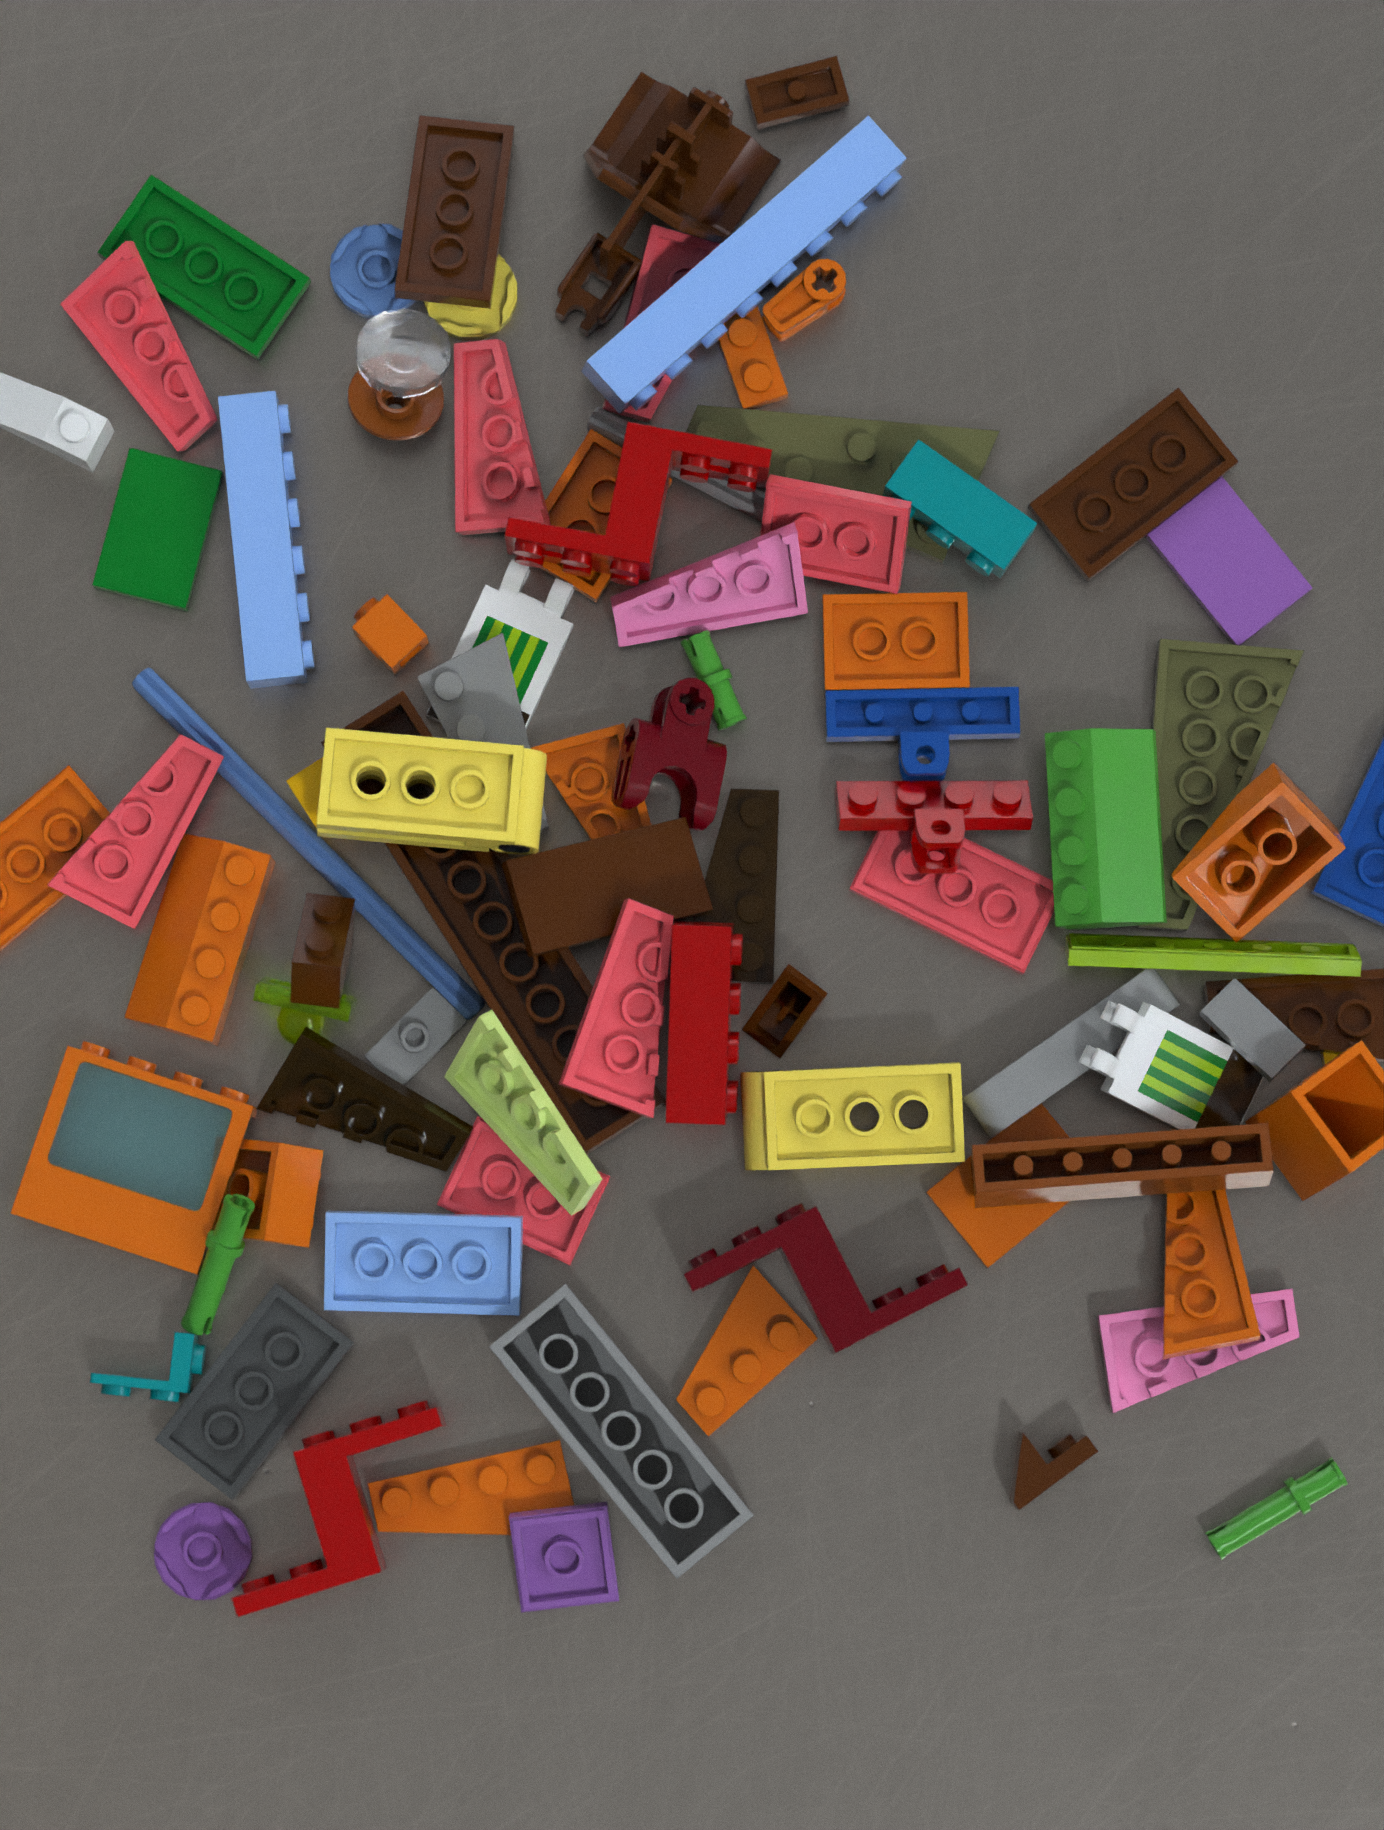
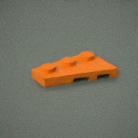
[531,723,651,840]

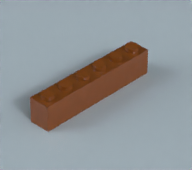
[971,1123,1274,1208]

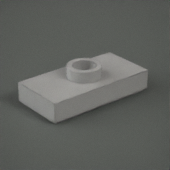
[364,987,468,1086]

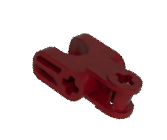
[611,677,727,832]

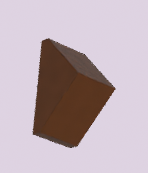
[742,964,828,1058]

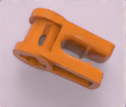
[762,259,846,342]

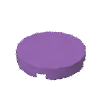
[154,1502,253,1600]

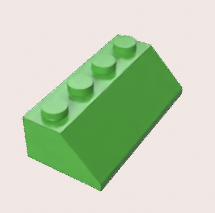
[1045,728,1167,931]

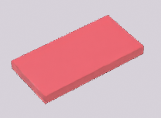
[849,831,1054,975]

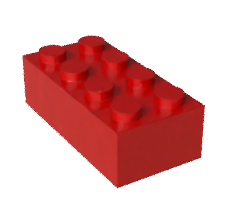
[666,921,743,1125]

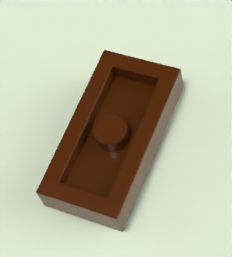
[745,56,849,130]

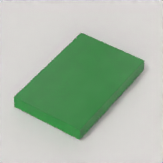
[92,448,224,611]

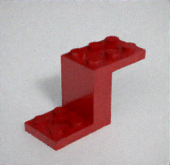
[505,422,772,586]
[232,1400,447,1617]

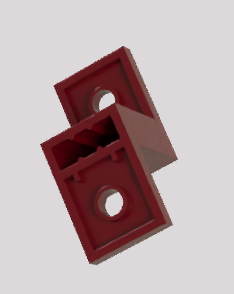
[683,1203,968,1354]

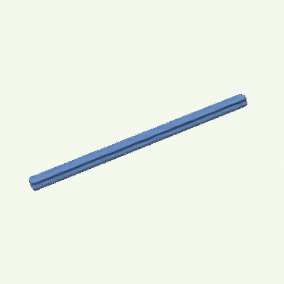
[132,668,485,1020]

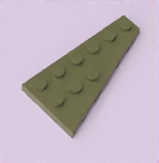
[685,405,999,564]
[1138,639,1304,931]

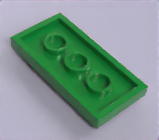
[97,175,311,360]

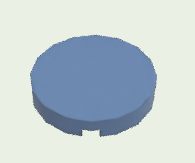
[330,223,416,320]

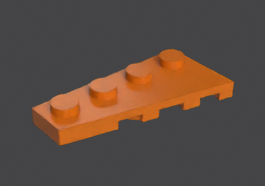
[368,1440,574,1535]

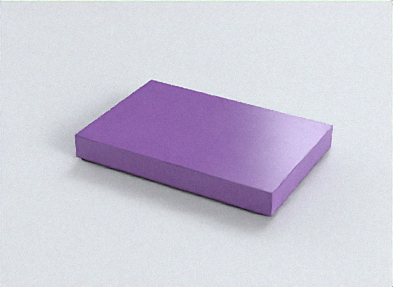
[1146,477,1312,645]

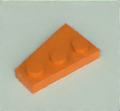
[676,1265,818,1437]

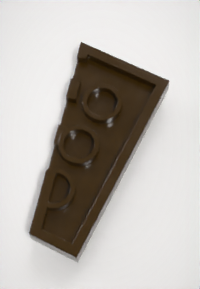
[693,789,779,984]
[256,1027,473,1172]

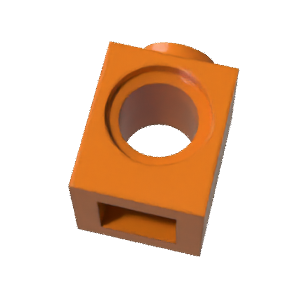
[352,594,429,676]

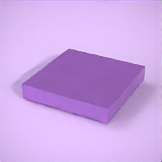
[509,1502,619,1613]

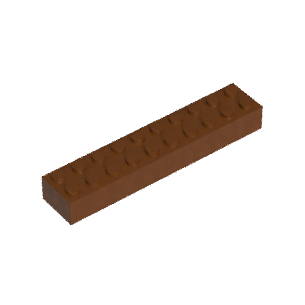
[321,690,666,1155]

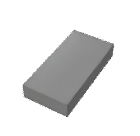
[1199,978,1305,1082]

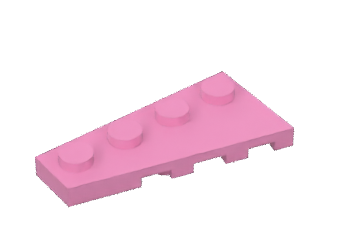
[610,522,808,647]
[1097,1289,1300,1413]

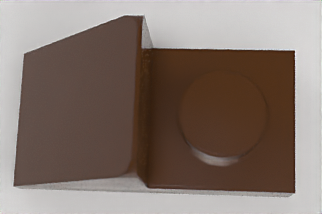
[1010,1432,1098,1510]

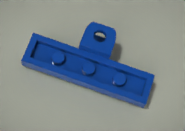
[825,687,1020,781]

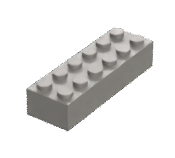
[489,1284,754,1579]

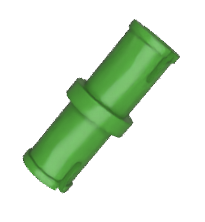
[680,630,747,731]

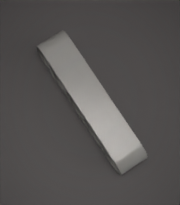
[963,969,1181,1139]

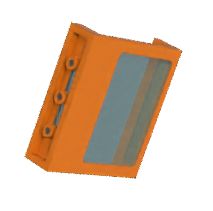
[10,1041,258,1275]

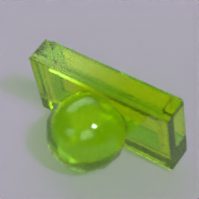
[253,976,357,1045]

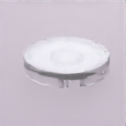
[355,308,452,398]

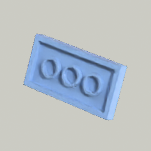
[324,1210,523,1316]

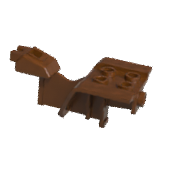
[555,72,781,337]

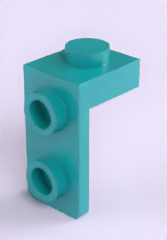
[90,1332,206,1402]

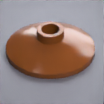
[348,356,444,440]

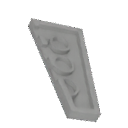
[417,633,549,832]

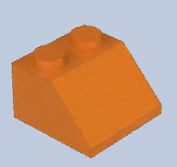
[210,1137,324,1248]

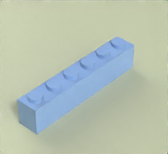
[218,391,315,689]

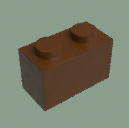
[290,893,355,1009]

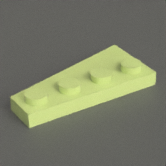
[444,1010,602,1216]

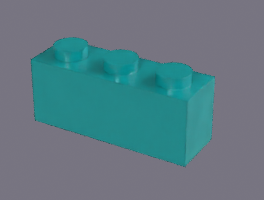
[882,439,1037,578]

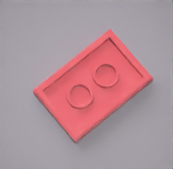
[760,474,912,594]
[437,1116,610,1266]

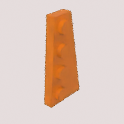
[1163,1189,1261,1360]

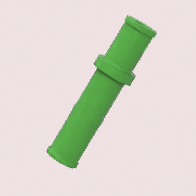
[181,1193,255,1335]
[1205,1457,1348,1560]

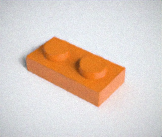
[718,305,788,409]

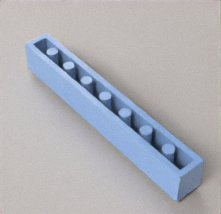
[581,115,907,414]

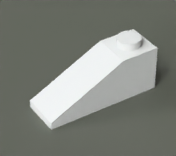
[0,372,114,473]

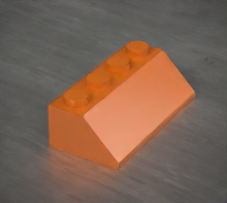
[124,834,276,1046]

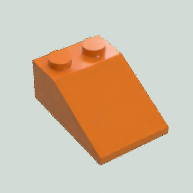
[1171,763,1346,943]

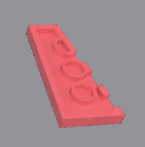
[454,339,551,535]
[559,898,674,1118]

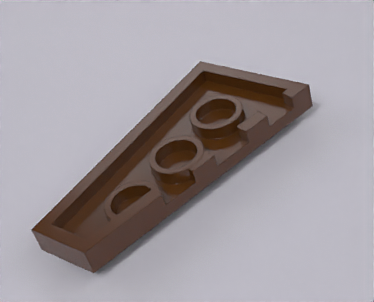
[1204,968,1384,1062]

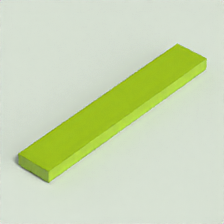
[1065,933,1362,977]

